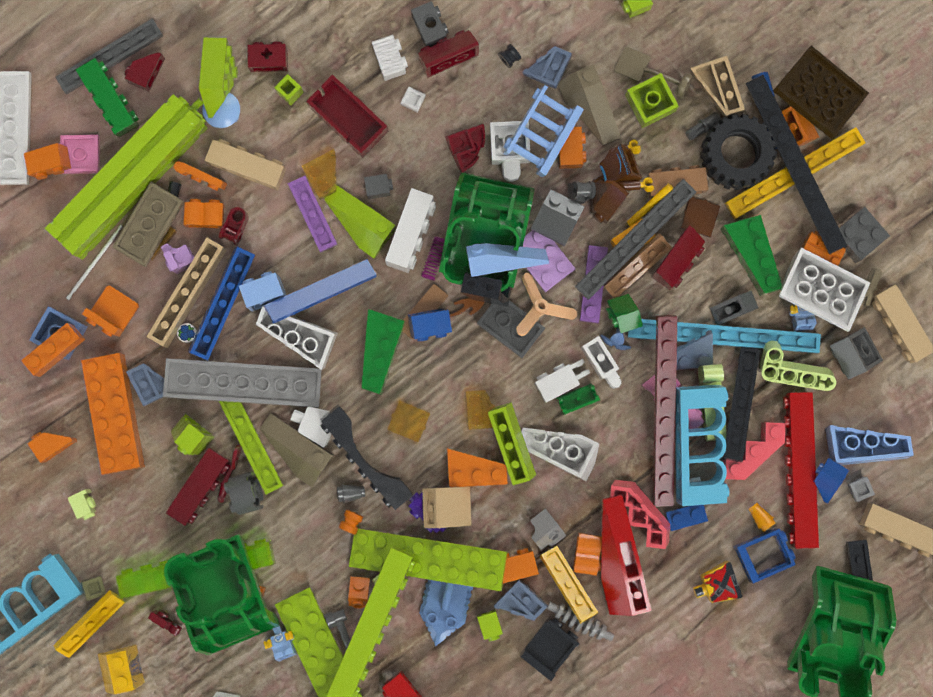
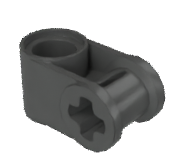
[567,181,596,204]

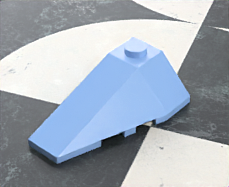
[466,243,549,277]

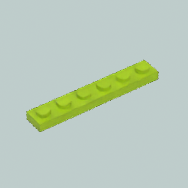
[219,401,284,495]

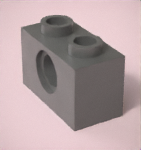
[411,1,449,47]

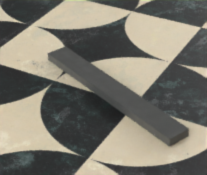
[575,179,696,300]

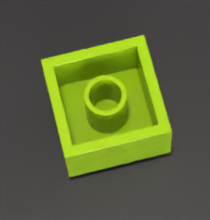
[625,73,679,128]

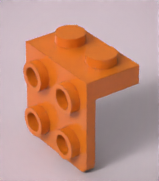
[82,286,139,337]

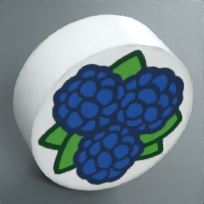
[177,323,197,343]

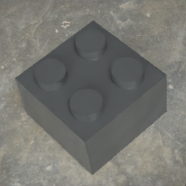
[839,207,890,263]

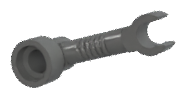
[324,609,351,650]

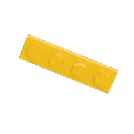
[540,546,598,624]
[53,590,125,658]

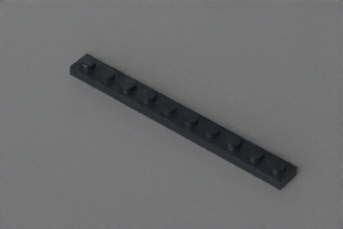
[746,75,847,255]

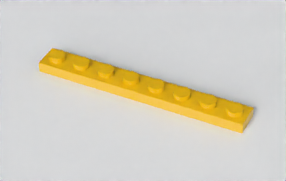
[725,127,866,220]

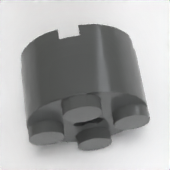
[224,471,264,515]

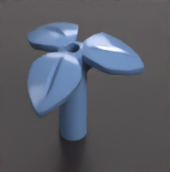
[600,328,631,350]

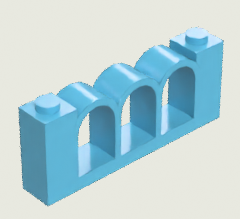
[675,385,730,506]
[0,554,84,655]

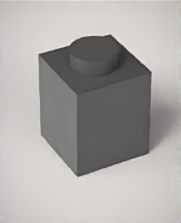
[364,174,393,200]

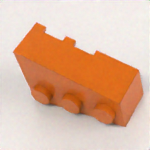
[447,448,508,487]

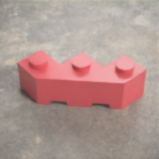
[722,422,785,480]
[610,480,670,549]

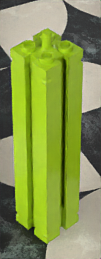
[44,94,208,260]

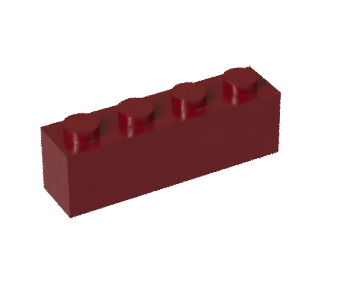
[166,448,231,526]

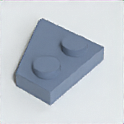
[523,46,572,89]
[676,330,713,370]

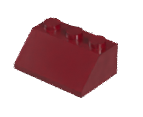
[418,30,479,78]
[652,225,705,290]

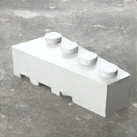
[256,306,338,370]

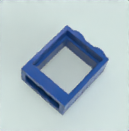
[733,528,796,584]

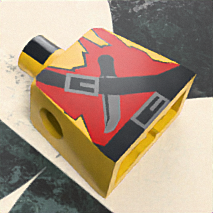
[693,561,743,603]

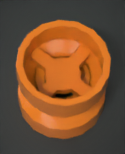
[339,509,363,535]

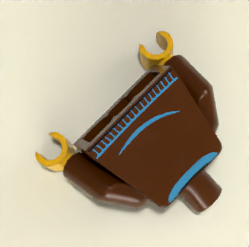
[596,140,654,192]

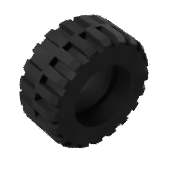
[700,114,777,190]

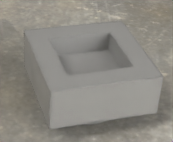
[848,477,875,502]

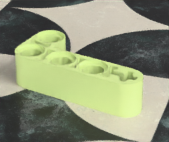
[759,341,836,391]
[698,364,727,441]

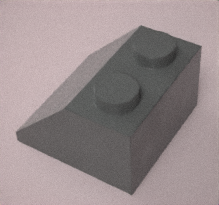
[531,189,585,246]
[830,327,883,380]

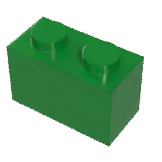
[606,294,643,333]

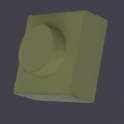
[81,575,106,601]

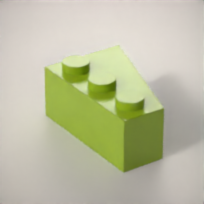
[171,413,215,455]

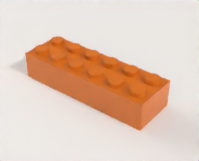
[81,353,145,475]

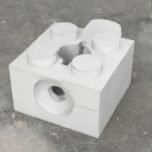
[490,121,530,182]

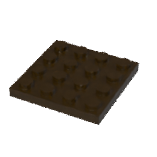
[773,45,869,140]

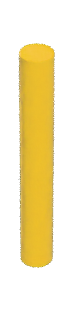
[627,183,673,226]

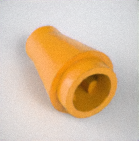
[748,503,776,532]

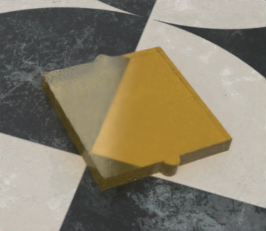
[387,400,430,442]

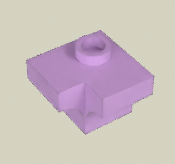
[161,243,194,274]

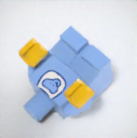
[789,305,817,332]
[263,626,297,662]

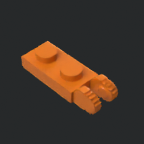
[173,161,227,191]

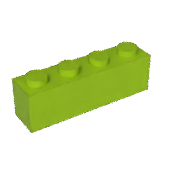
[488,402,536,485]

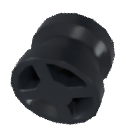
[498,44,521,68]

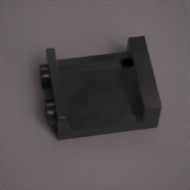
[460,273,512,307]
[520,618,580,681]

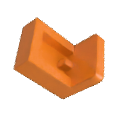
[348,576,370,609]

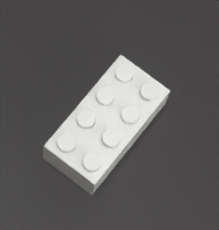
[385,188,436,273]

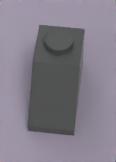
[710,291,759,325]

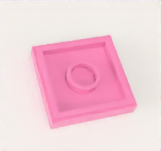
[60,135,100,174]

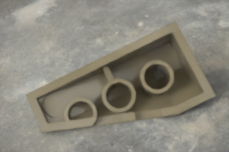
[558,64,621,146]

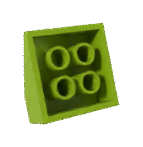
[199,37,238,118]

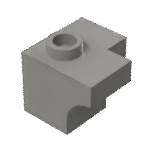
[530,509,566,550]

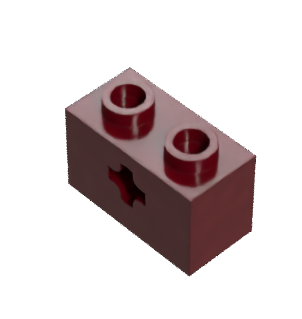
[247,41,288,72]

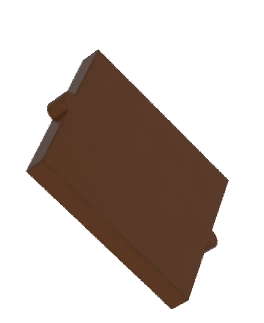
[681,197,720,238]

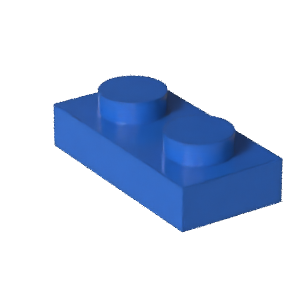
[665,505,708,531]

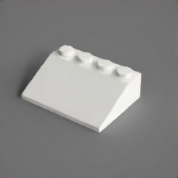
[779,248,870,332]

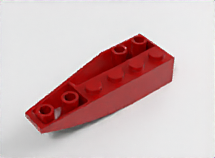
[601,494,651,616]

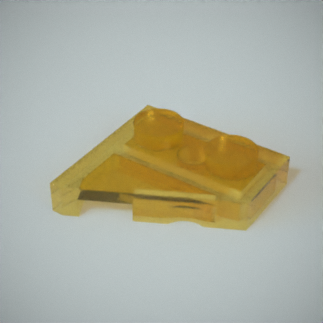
[302,149,337,200]

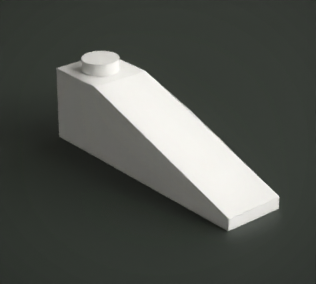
[522,428,599,481]

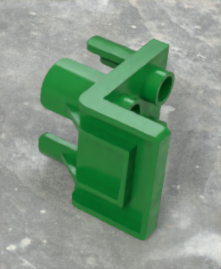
[439,173,535,291]
[164,534,280,655]
[787,566,897,697]

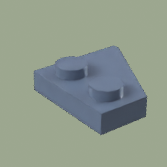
[126,364,164,407]
[494,579,548,621]

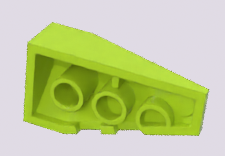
[324,184,396,259]

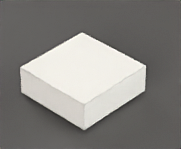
[400,87,426,113]

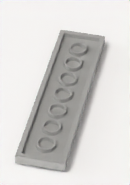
[163,358,322,408]

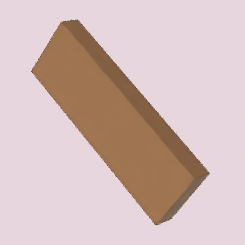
[403,284,449,339]

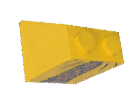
[98,645,145,695]

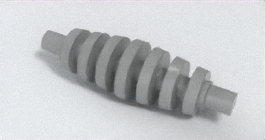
[547,601,614,641]

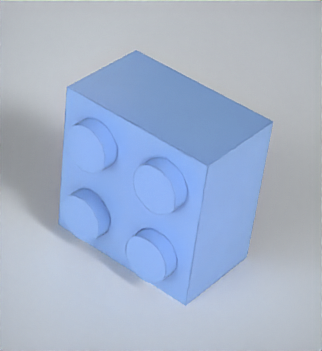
[239,271,286,312]

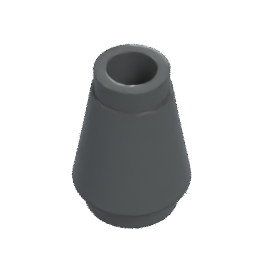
[337,484,365,504]

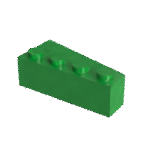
[76,58,139,137]

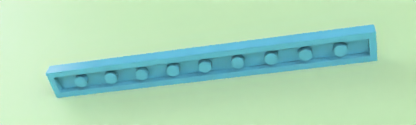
[627,319,821,354]

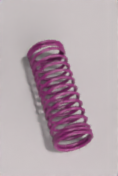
[421,236,445,281]

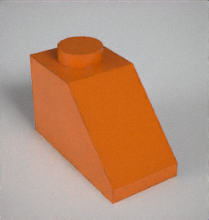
[27,432,77,463]

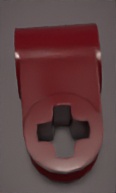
[219,207,249,246]

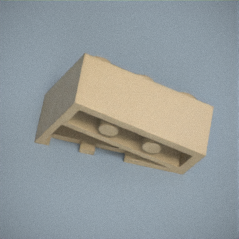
[690,56,745,118]

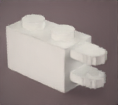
[581,336,622,389]
[534,359,590,403]

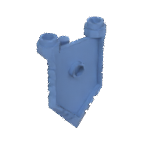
[419,579,473,646]

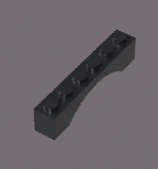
[320,404,413,510]

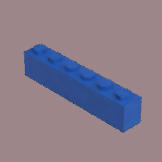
[188,247,255,360]

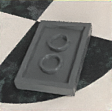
[477,300,545,359]

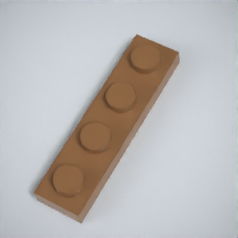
[603,233,672,298]

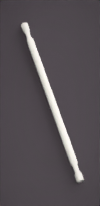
[66,225,123,300]

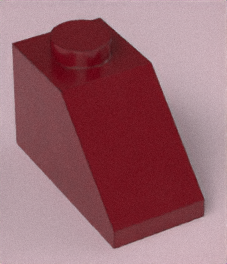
[124,52,165,92]

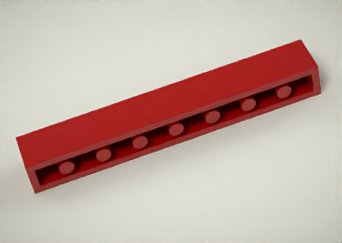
[783,392,819,549]

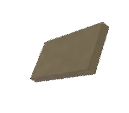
[113,182,185,267]

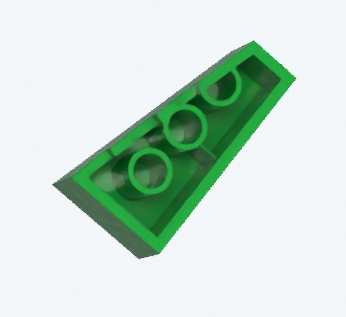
[720,215,782,296]
[362,309,406,395]

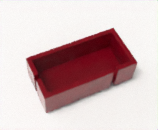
[306,74,389,158]

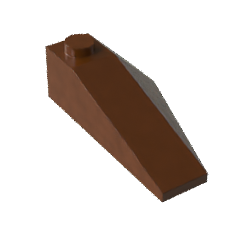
[591,179,629,224]

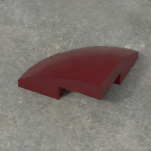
[445,124,485,172]

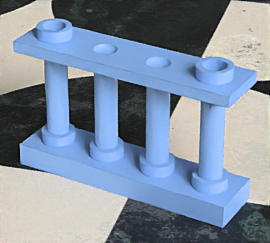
[503,85,584,177]

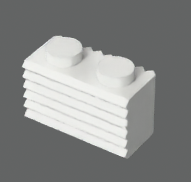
[372,34,408,81]

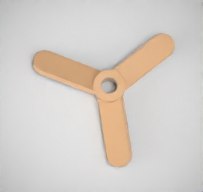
[516,273,577,336]

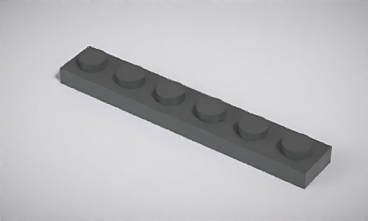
[55,18,163,94]

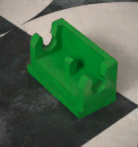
[556,383,600,415]

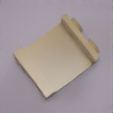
[423,487,471,528]

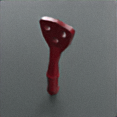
[218,445,242,503]

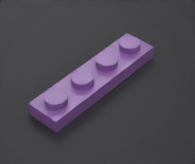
[288,176,338,253]
[580,245,608,323]

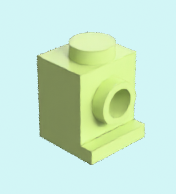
[68,489,96,520]

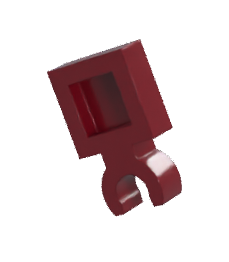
[148,609,182,636]

